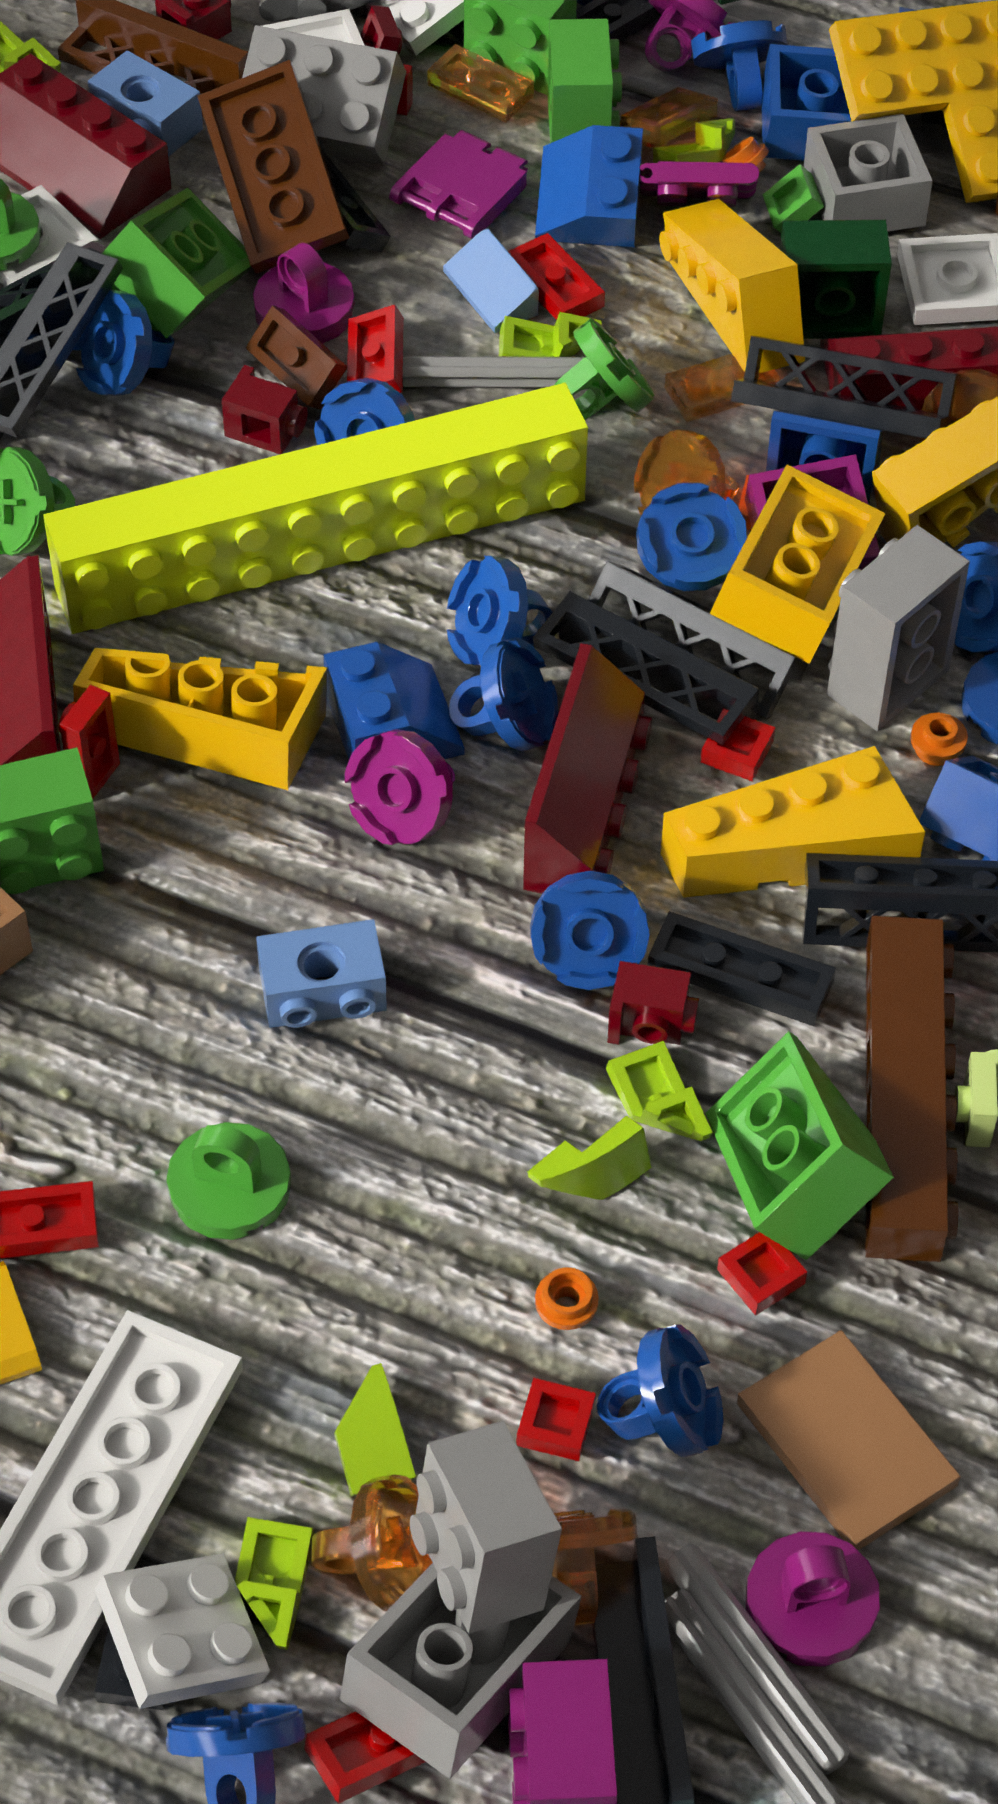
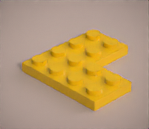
[829,0,998,203]

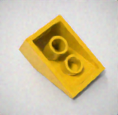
[710,465,886,664]

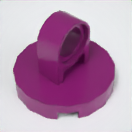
[645,0,735,71]
[253,243,355,344]
[345,729,455,845]
[745,1531,880,1667]

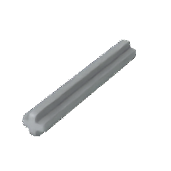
[403,356,584,388]
[667,1544,850,1776]
[665,1590,842,1804]

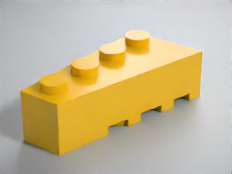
[659,199,805,373]
[872,397,998,548]
[73,648,327,791]
[660,746,925,898]

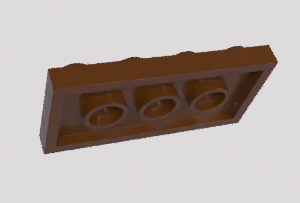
[197,60,350,274]

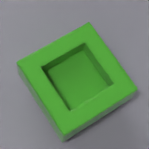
[762,164,824,234]

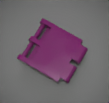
[389,130,528,239]
[640,161,759,207]

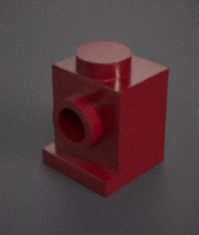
[155,0,232,40]
[222,365,308,454]
[607,961,699,1045]

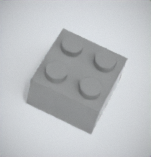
[804,114,933,231]
[410,1420,562,1634]

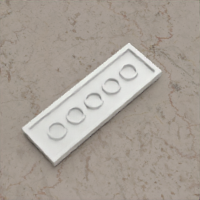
[0,1310,243,1706]

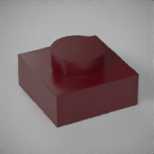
[361,5,403,55]

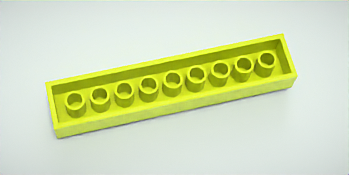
[43,382,588,634]

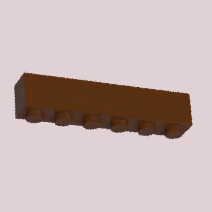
[865,916,959,1262]

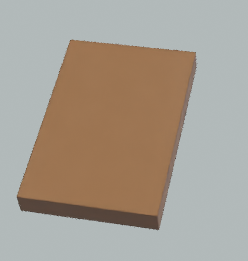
[737,1330,961,1551]

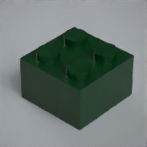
[780,219,892,339]

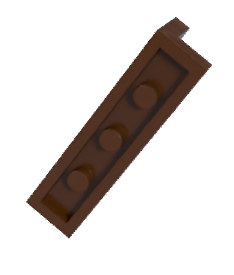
[58,0,248,117]

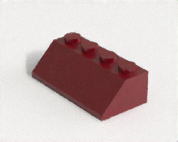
[0,53,172,239]
[820,326,998,413]
[0,555,61,765]
[523,643,652,894]

